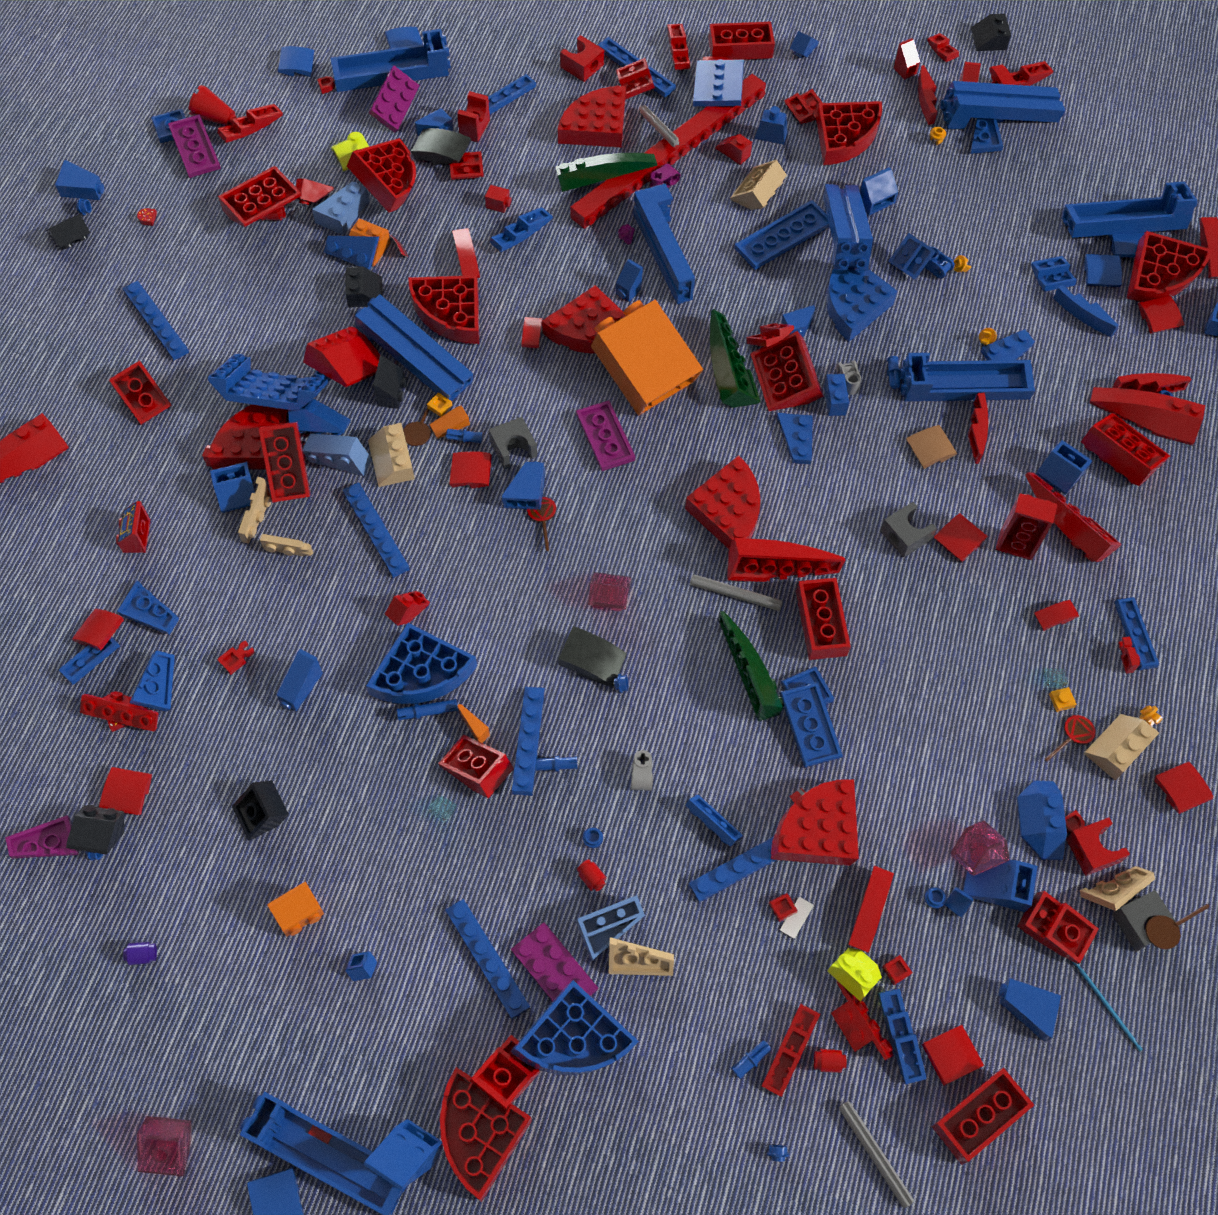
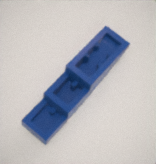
[490,207,553,252]
[1053,285,1119,337]
[877,988,927,1084]

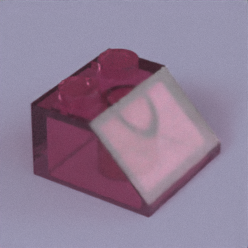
[588,572,631,611]
[951,820,1010,876]
[137,1116,192,1176]

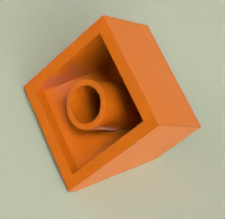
[349,218,391,267]
[267,881,324,936]

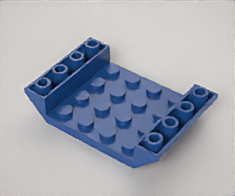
[208,354,331,411]

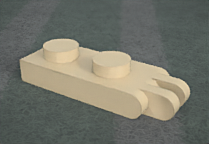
[260,534,313,556]

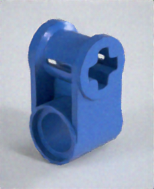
[924,247,955,279]

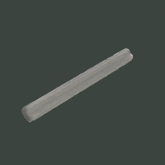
[639,105,679,147]
[690,574,782,611]
[839,1101,914,1208]

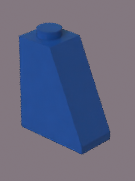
[55,160,104,200]
[502,461,546,510]
[277,649,323,712]
[998,978,1061,1042]

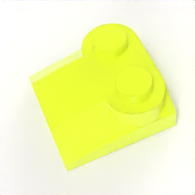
[331,132,369,172]
[827,948,882,1001]

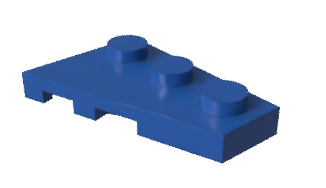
[970,118,1003,154]
[324,236,379,269]
[981,329,1035,360]
[776,413,813,465]
[117,581,179,635]
[130,650,175,712]

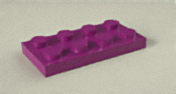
[369,66,420,133]
[168,114,221,178]
[576,400,636,471]
[511,922,598,1002]

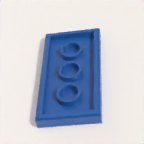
[779,682,843,768]

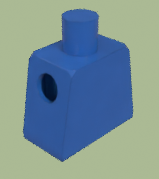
[755,106,787,145]

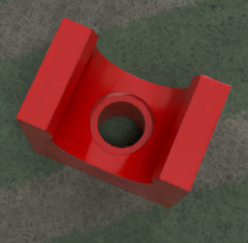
[560,35,604,82]
[457,91,490,142]
[1066,817,1130,876]

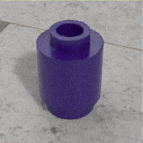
[123,942,157,965]

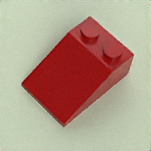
[109,360,172,425]
[438,735,514,799]

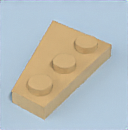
[238,477,272,544]
[1080,866,1155,911]
[608,937,674,976]

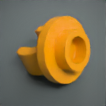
[930,127,946,145]
[953,255,971,272]
[979,328,997,345]
[1139,705,1163,726]

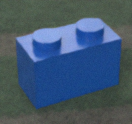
[824,374,849,416]

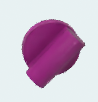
[618,224,635,244]

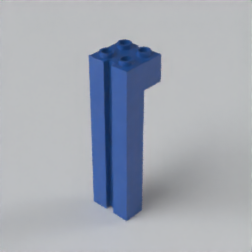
[331,29,451,92]
[940,81,1065,129]
[1061,181,1197,238]
[633,184,695,304]
[823,184,873,271]
[355,294,473,401]
[899,353,1035,402]
[239,1091,407,1215]

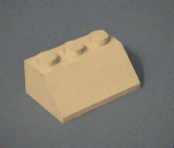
[730,160,787,210]
[368,423,414,487]
[1083,714,1159,781]

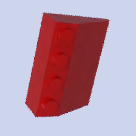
[218,166,302,227]
[303,326,381,387]
[750,331,824,411]
[1081,413,1170,486]

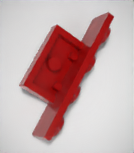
[80,691,158,732]
[831,981,894,1060]

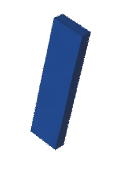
[488,74,536,114]
[1114,597,1160,670]

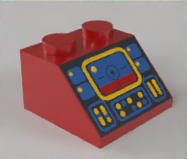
[116,501,151,553]

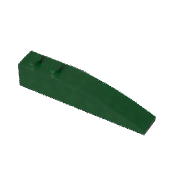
[555,153,658,192]
[710,309,761,408]
[718,611,784,721]

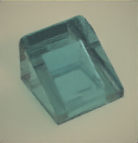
[1044,668,1068,688]
[428,795,457,822]

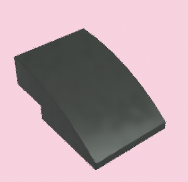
[411,128,471,165]
[558,626,627,688]

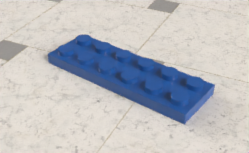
[734,200,830,270]

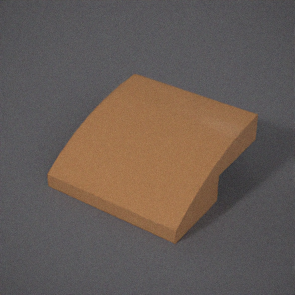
[906,425,957,469]

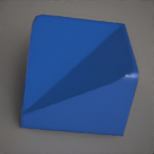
[944,887,974,918]
[346,951,377,981]

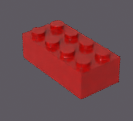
[708,21,775,60]
[258,421,311,503]
[995,493,1058,560]
[796,578,851,660]
[931,1067,1034,1165]

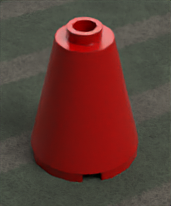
[188,85,236,126]

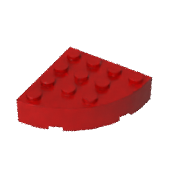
[558,86,626,148]
[816,101,882,165]
[347,138,416,213]
[1126,231,1212,301]
[408,275,479,344]
[542,285,625,354]
[208,405,289,470]
[685,455,761,549]
[771,779,859,866]
[440,1067,532,1203]

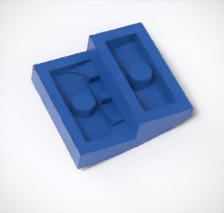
[385,27,423,49]
[278,46,315,77]
[1108,232,1144,257]
[888,233,936,280]
[1084,254,1122,287]
[1031,256,1076,292]
[247,1167,304,1215]

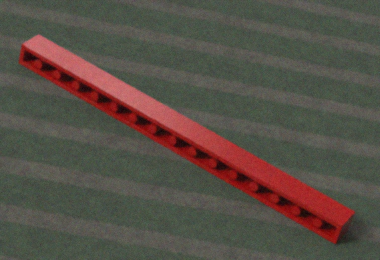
[570,73,766,229]

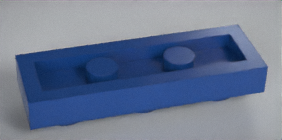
[59,637,120,685]
[685,795,743,847]

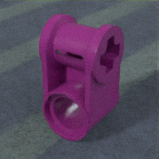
[650,164,681,188]

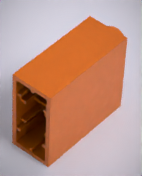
[591,299,704,416]

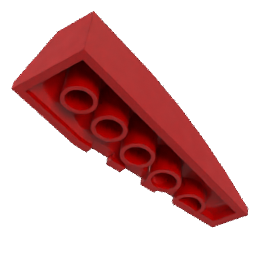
[1090,387,1205,446]
[0,413,69,483]
[1025,472,1122,562]
[727,538,846,582]

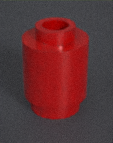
[577,859,607,892]
[814,1049,847,1073]

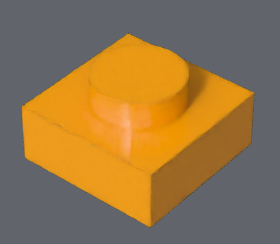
[427,393,452,417]
[1049,687,1077,712]

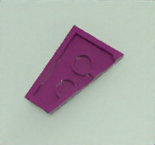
[5,815,79,859]

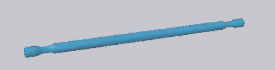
[1073,962,1143,1052]

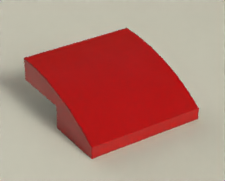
[616,58,655,99]
[784,89,823,124]
[450,151,484,180]
[1138,296,1185,334]
[746,323,794,347]
[449,451,492,489]
[934,513,988,562]
[72,609,124,651]
[1154,761,1214,814]
[99,767,152,815]
[921,1025,985,1086]

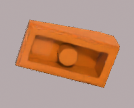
[429,405,470,439]
[458,704,490,743]

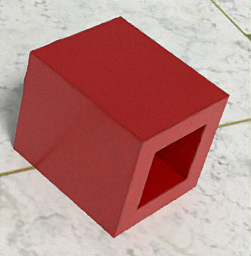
[485,185,511,213]

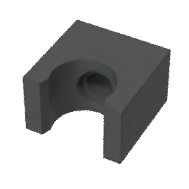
[489,417,537,469]
[880,502,937,558]
[1112,890,1180,952]

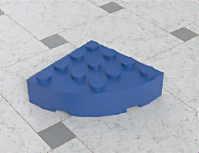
[826,266,898,342]
[366,623,477,704]
[510,980,639,1075]

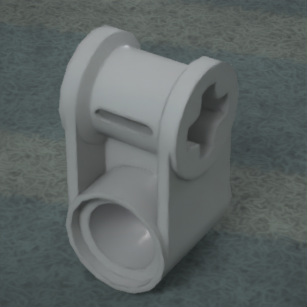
[836,360,861,395]
[631,750,653,791]

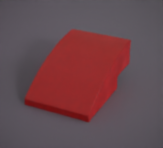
[1017,891,1099,964]
[470,1035,541,1110]

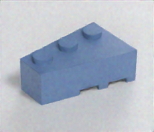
[312,182,370,235]
[303,434,372,476]
[576,895,645,962]

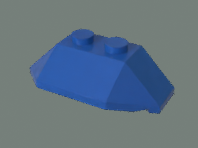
[1017,781,1067,860]

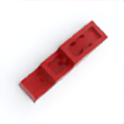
[667,24,690,70]
[992,61,1054,86]
[918,65,937,125]
[217,104,283,143]
[1199,217,1218,279]
[452,228,480,278]
[1112,373,1192,393]
[968,393,989,464]
[848,866,894,953]
[762,1003,820,1097]

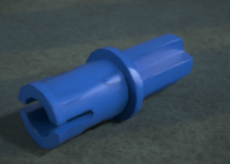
[887,356,900,389]
[446,429,483,444]
[731,1041,771,1079]

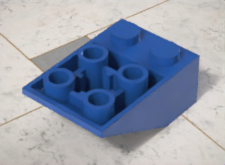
[288,399,351,435]
[963,856,1038,912]
[363,1119,443,1190]

